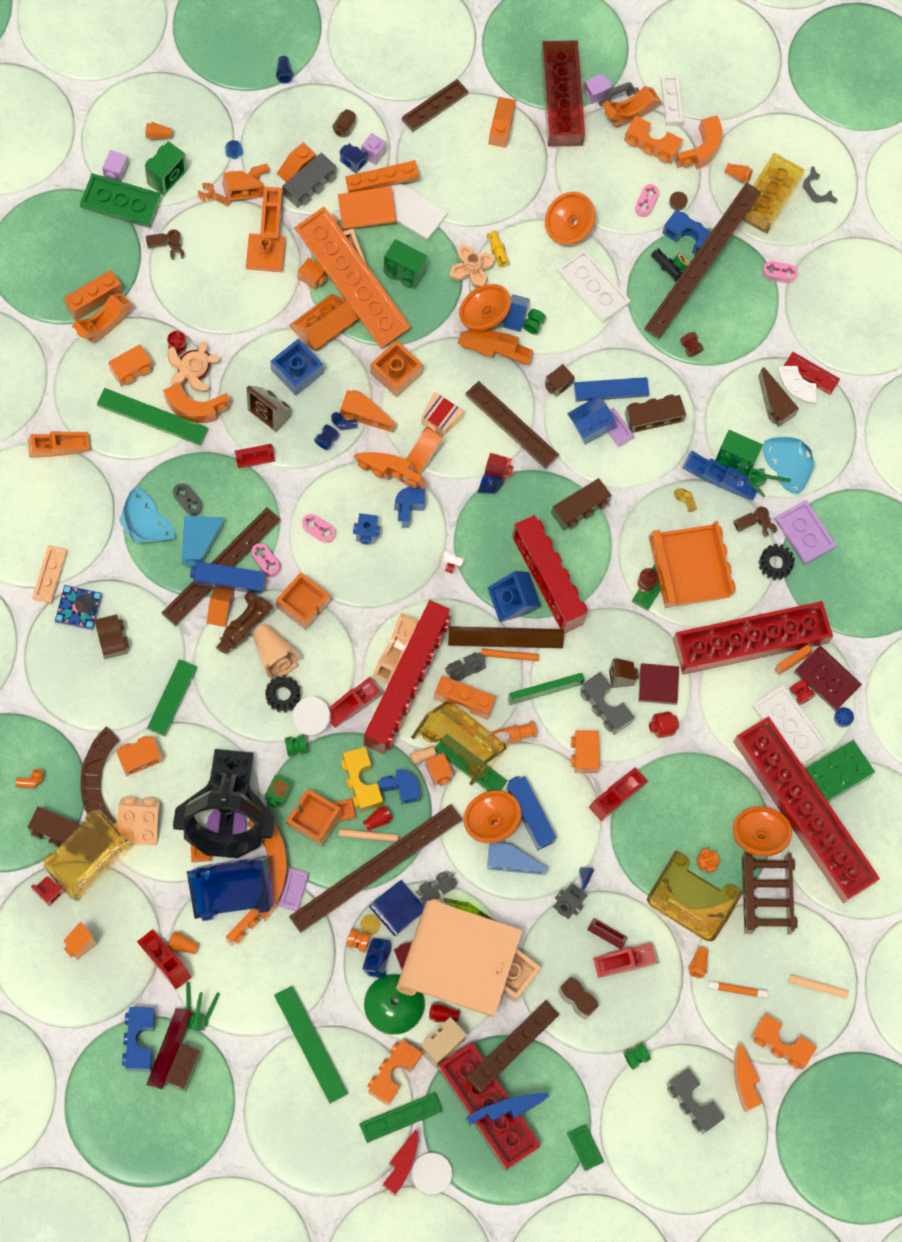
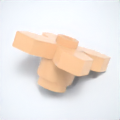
[449,244,495,288]

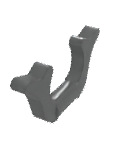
[598,82,639,107]
[803,166,838,204]

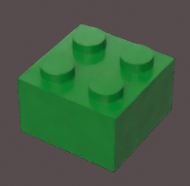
[145,141,187,196]
[383,239,427,289]
[715,430,763,476]

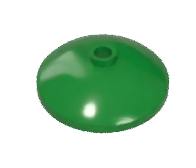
[364,974,424,1035]

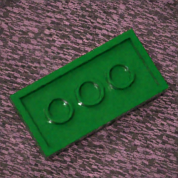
[80,173,161,228]

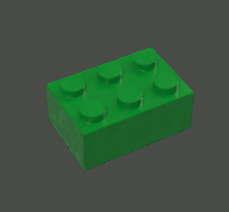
[805,740,875,803]

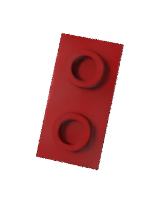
[234,444,275,468]

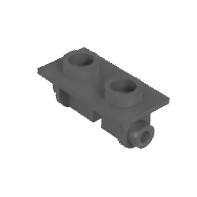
[445,652,486,681]
[415,871,458,905]

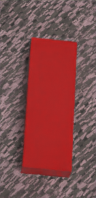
[784,351,840,395]

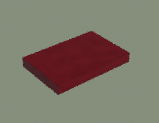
[794,645,862,712]

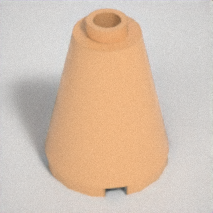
[253,625,301,679]

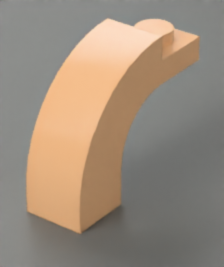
[373,613,419,684]

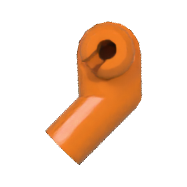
[248,163,269,180]
[16,769,44,789]

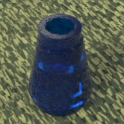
[276,56,293,83]

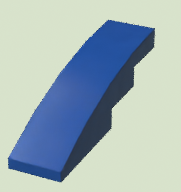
[682,451,760,501]
[465,1093,550,1127]

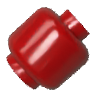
[649,711,679,738]

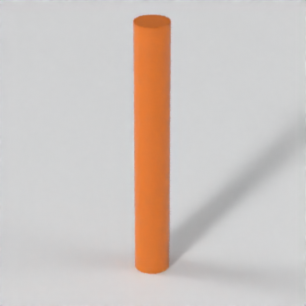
[481,649,539,661]

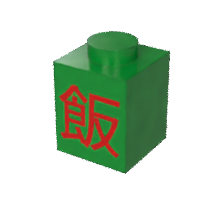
[265,774,293,808]

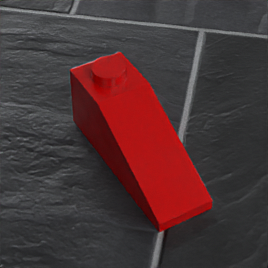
[137,929,192,990]

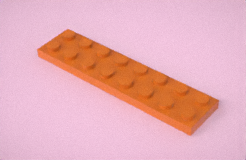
[294,207,411,349]

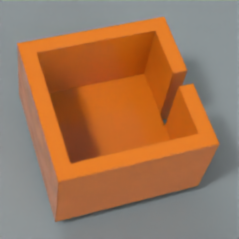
[276,572,330,630]
[286,789,343,847]

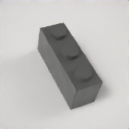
[282,152,337,208]

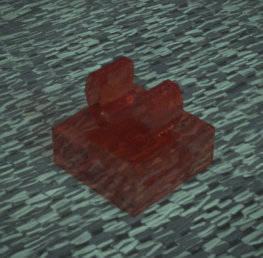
[442,553,464,574]

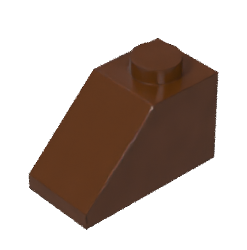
[609,658,639,688]

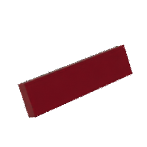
[146,1008,192,1090]

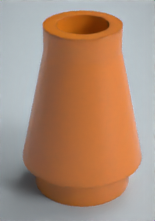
[145,121,172,140]
[725,163,753,183]
[167,931,199,955]
[688,947,709,978]

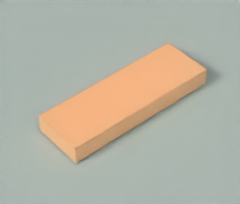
[32,545,67,604]

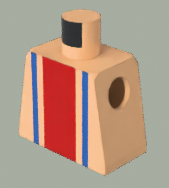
[421,392,464,437]

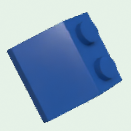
[567,395,617,445]
[487,571,541,622]

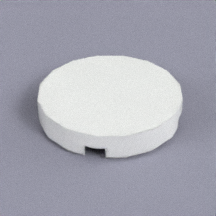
[292,697,332,736]
[411,1153,452,1195]

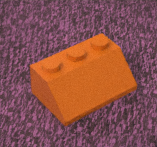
[289,294,358,350]

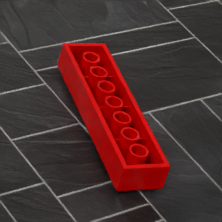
[363,600,452,755]
[673,601,833,675]

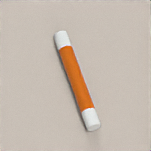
[707,981,768,999]

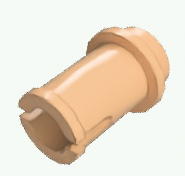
[410,746,436,765]

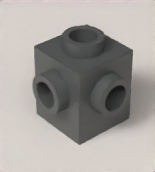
[553,883,588,919]

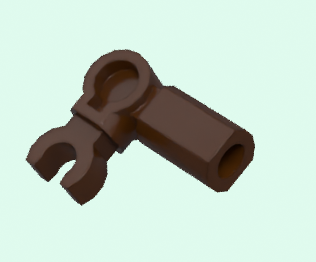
[146,229,184,260]
[733,506,777,538]

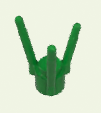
[748,468,791,497]
[186,982,220,1031]

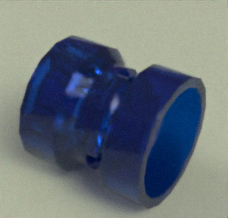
[314,424,340,451]

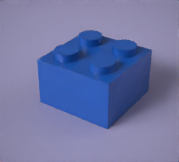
[270,338,323,395]

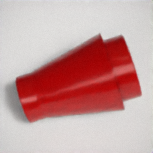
[363,806,393,831]
[429,1002,460,1023]

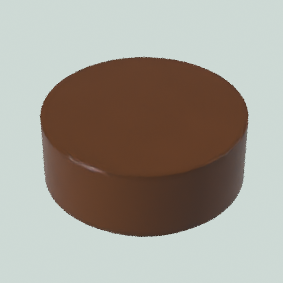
[669,191,688,211]

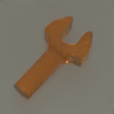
[198,183,231,206]

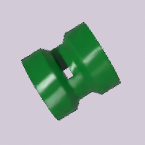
[522,309,546,335]
[285,734,307,757]
[623,1043,651,1070]

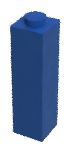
[190,562,265,594]
[506,776,557,851]

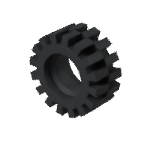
[759,544,795,581]
[265,675,301,713]

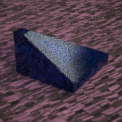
[478,475,504,494]
[579,867,594,890]

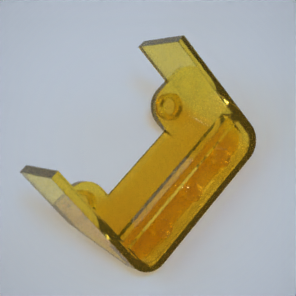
[411,701,507,786]

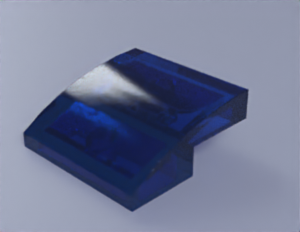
[369,880,424,937]

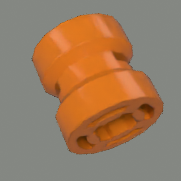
[346,928,371,953]

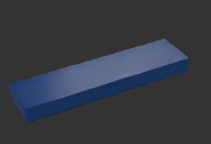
[574,377,649,402]

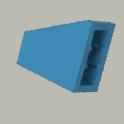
[182,516,223,568]

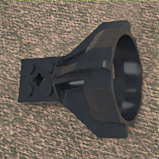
[173,749,275,858]

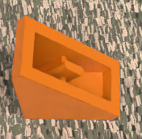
[207,588,234,627]

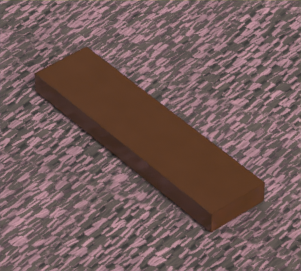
[402,79,468,132]

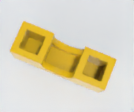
[340,747,383,813]

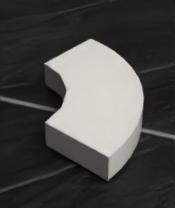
[779,366,817,403]

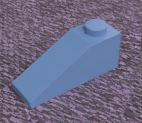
[487,841,547,875]

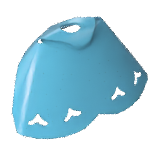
[763,437,816,494]
[119,487,175,544]

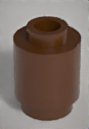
[332,109,356,137]

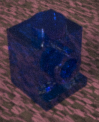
[339,143,368,174]

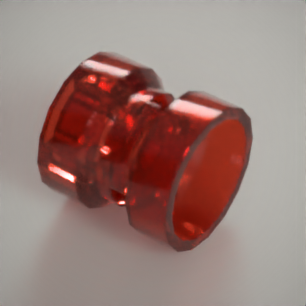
[680,332,704,357]
[637,568,658,592]

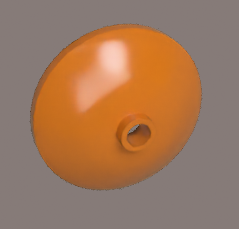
[545,192,596,245]
[459,284,511,331]
[463,790,522,844]
[733,806,792,856]

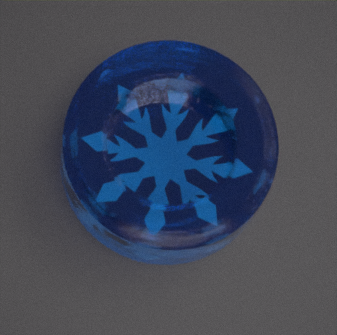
[834,707,854,728]

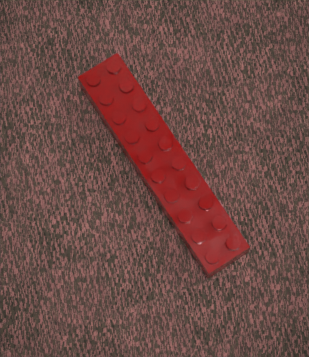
[733,716,880,904]

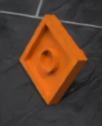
[246,233,285,272]

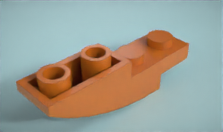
[458,330,533,365]
[354,452,427,490]

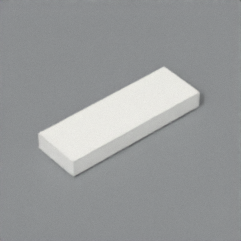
[660,75,684,126]

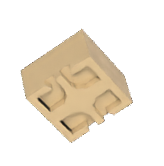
[419,1017,467,1069]

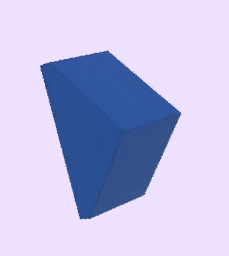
[503,294,530,332]

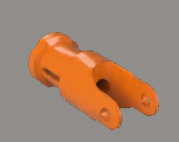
[491,720,537,747]

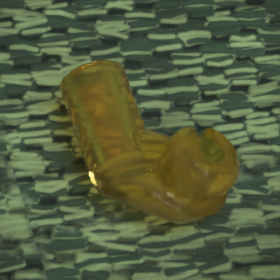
[674,488,697,512]

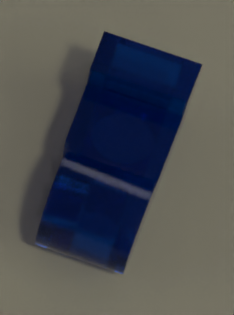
[362,938,391,979]

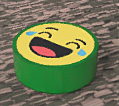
[673,253,690,271]

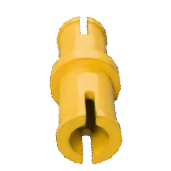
[486,230,509,267]

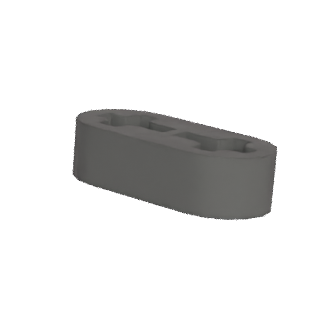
[173,483,202,516]

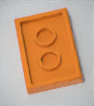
[338,186,397,231]

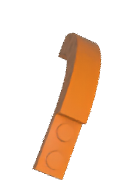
[226,820,287,946]

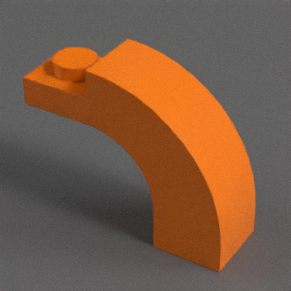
[602,86,662,126]
[675,115,722,170]
[72,293,134,342]
[163,383,231,423]

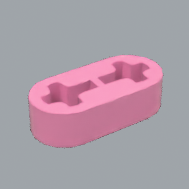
[635,184,659,217]
[762,261,798,283]
[302,514,335,543]
[251,544,280,577]

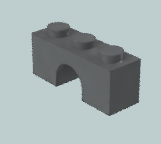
[580,672,635,735]
[666,1068,725,1134]

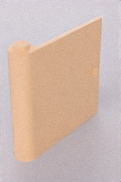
[396,899,522,1017]

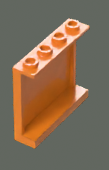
[648,521,736,608]

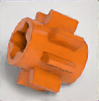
[696,848,720,874]

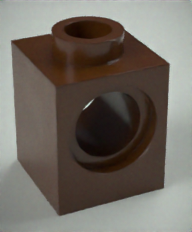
[545,364,575,397]

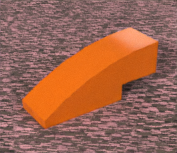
[260,187,282,239]
[399,427,443,487]
[27,431,90,457]
[734,1044,762,1112]

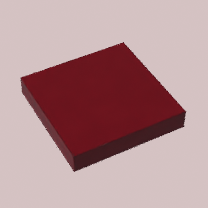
[638,663,679,705]

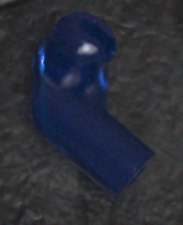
[331,412,358,430]

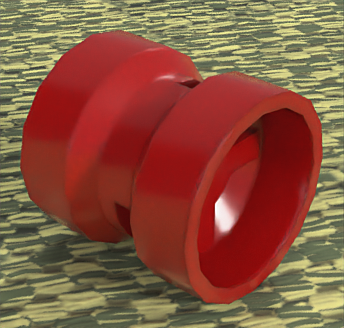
[167,331,187,355]
[789,679,816,705]

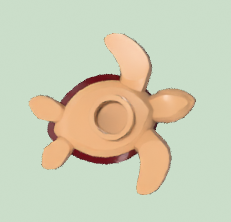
[168,341,220,392]

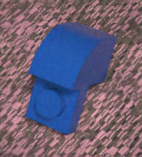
[394,486,425,528]
[377,769,421,804]

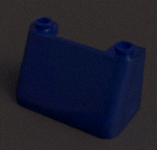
[186,855,274,921]

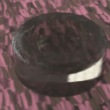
[75,594,95,615]

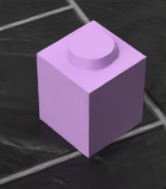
[583,73,612,104]
[361,133,386,165]
[102,150,129,181]

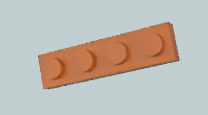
[345,160,420,193]

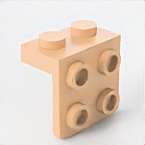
[117,796,161,845]

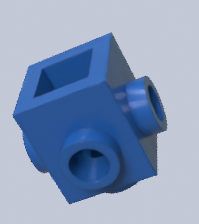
[353,513,381,545]

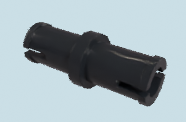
[651,248,683,281]

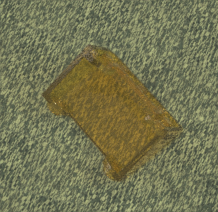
[43,810,134,901]
[646,850,744,942]

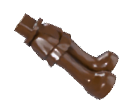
[216,591,273,654]

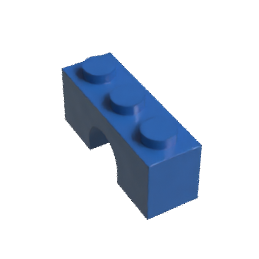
[662,209,712,255]
[122,1007,155,1072]

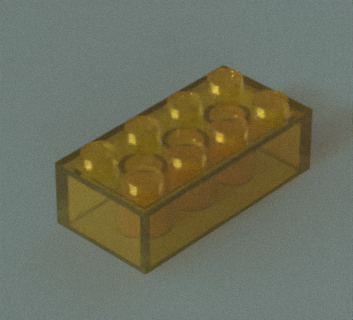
[743,153,805,234]

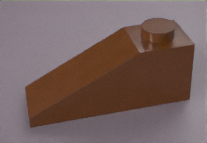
[758,367,799,427]

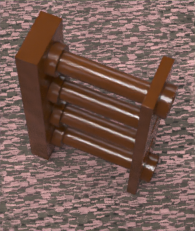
[741,852,798,935]

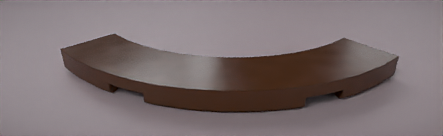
[80,727,120,834]

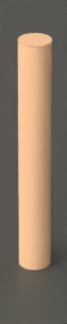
[339,829,398,842]
[789,975,849,998]

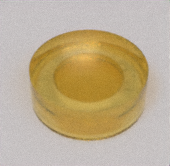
[360,914,380,935]

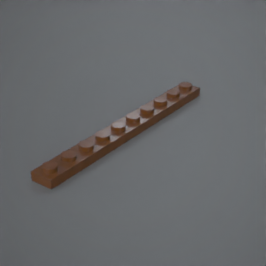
[644,182,761,340]
[289,804,462,934]

